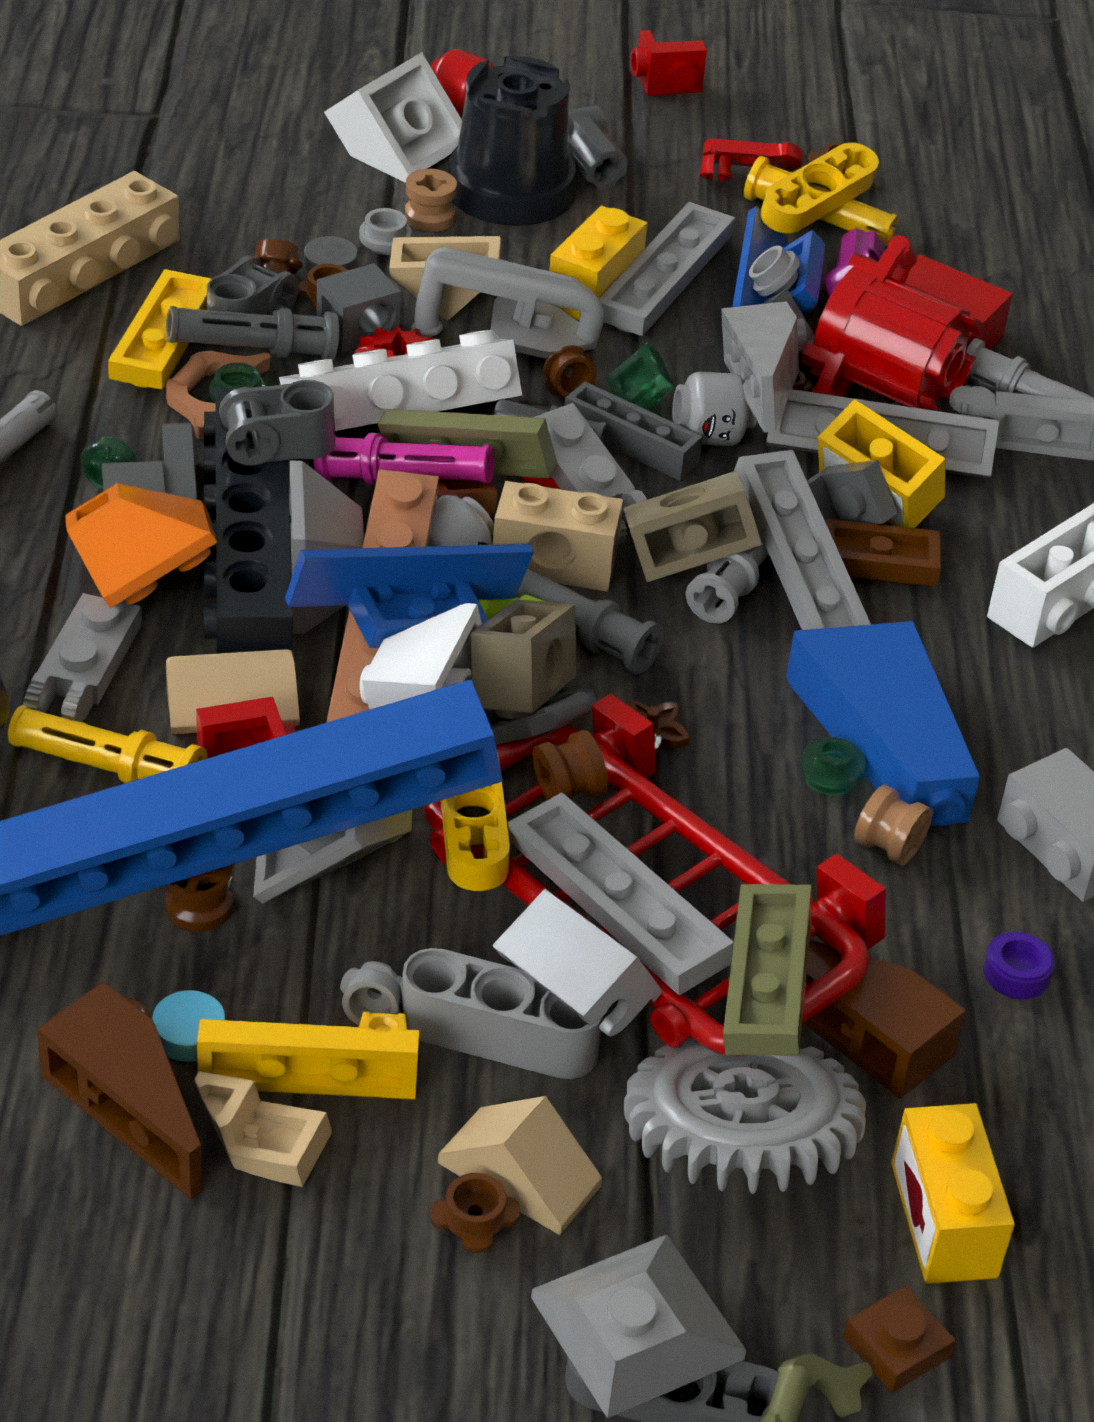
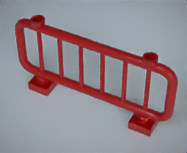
[423,694,886,1057]

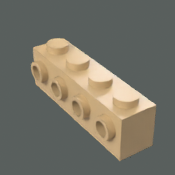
[0,171,180,326]

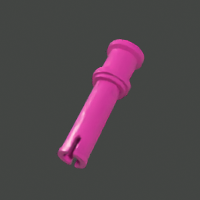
[314,433,495,485]

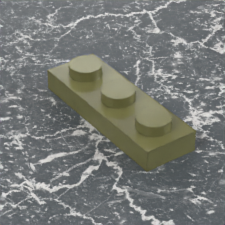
[378,409,557,478]
[723,884,813,1056]

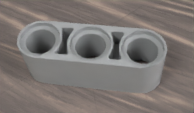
[401,948,603,1079]

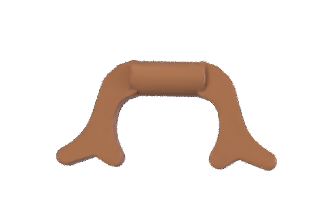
[166,351,271,439]

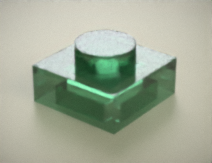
[606,343,674,410]

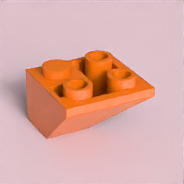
[65,483,217,608]

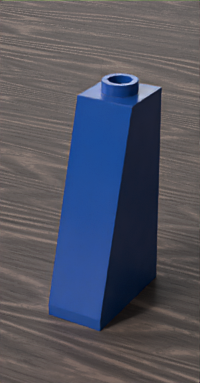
[786,621,980,826]

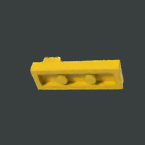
[197,1012,419,1099]

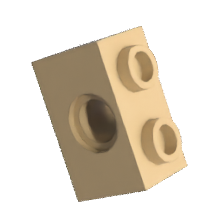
[493,481,623,591]

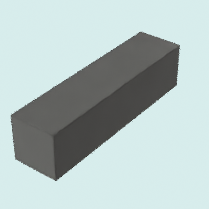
[565,382,703,481]

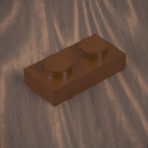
[824,518,941,587]

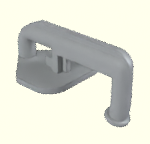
[411,247,605,359]

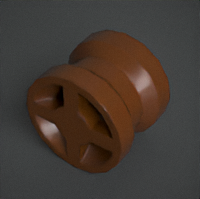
[532,730,608,800]
[165,865,233,932]

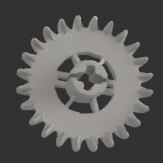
[624,1036,866,1194]

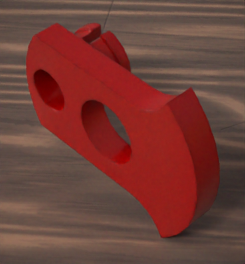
[699,138,803,181]

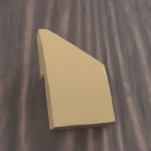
[194,1071,332,1187]

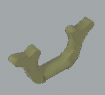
[760,1353,872,1422]

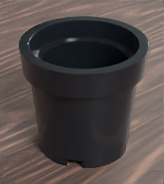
[447,56,576,226]

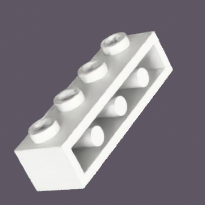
[279,330,522,431]
[987,503,1094,648]

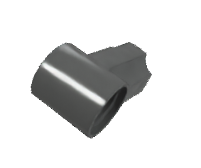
[568,105,628,190]

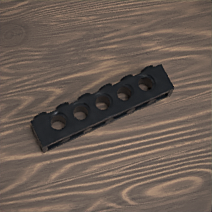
[204,388,293,654]

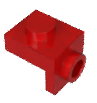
[631,30,707,95]
[196,696,295,758]

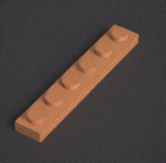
[326,469,439,723]

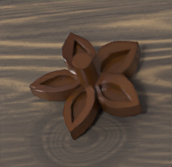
[630,699,690,757]

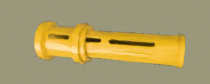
[744,156,899,246]
[8,705,208,784]

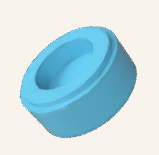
[152,990,225,1062]

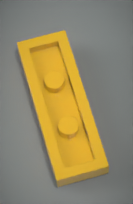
[108,269,211,390]

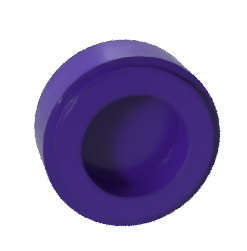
[983,932,1055,999]

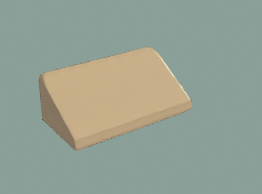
[166,649,300,735]

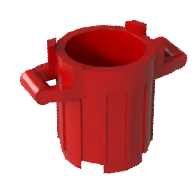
[802,235,983,412]

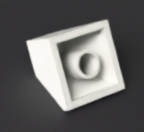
[324,52,462,182]
[360,603,495,724]

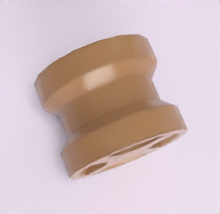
[405,169,457,232]
[854,784,933,866]

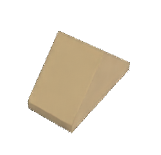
[389,236,501,321]
[438,1096,602,1235]

